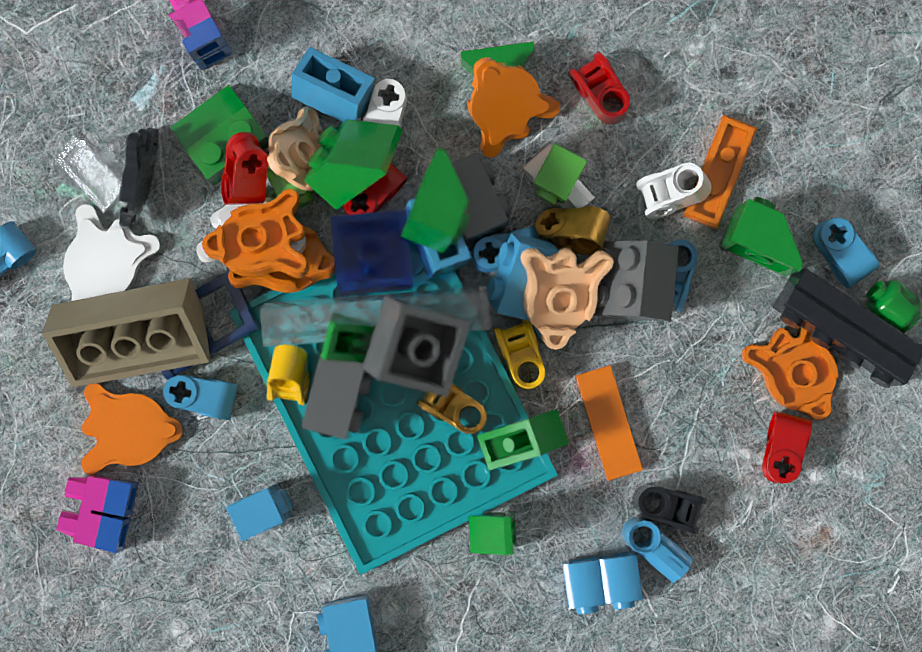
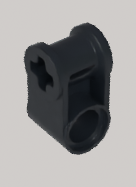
[632,484,707,534]

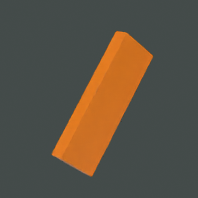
[682,115,757,230]
[575,365,643,481]

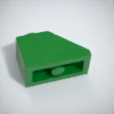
[477,408,569,470]

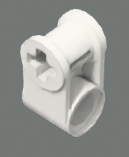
[363,79,407,128]
[636,163,711,219]

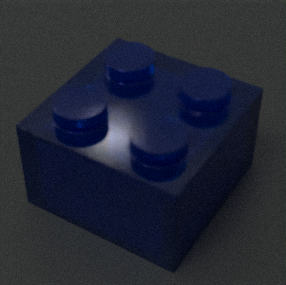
[331,210,413,297]

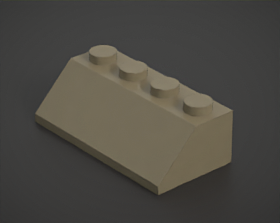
[42,278,210,388]

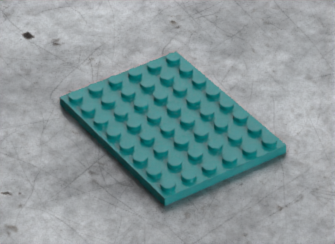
[229,223,558,575]

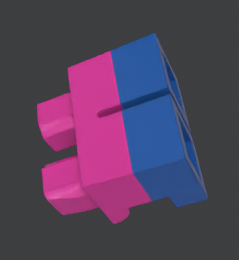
[168,0,233,71]
[56,474,139,553]

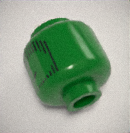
[865,279,921,333]

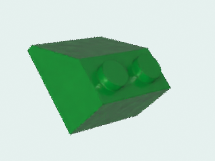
[171,85,269,186]
[304,119,403,210]
[401,148,470,253]
[718,197,803,277]

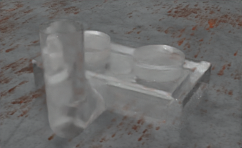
[55,133,129,212]

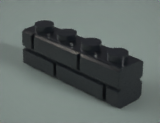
[773,268,922,388]

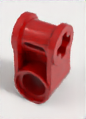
[568,52,630,125]
[221,131,269,205]
[343,163,408,224]
[762,411,812,483]

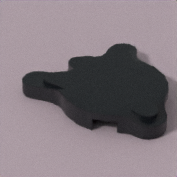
[119,127,159,229]

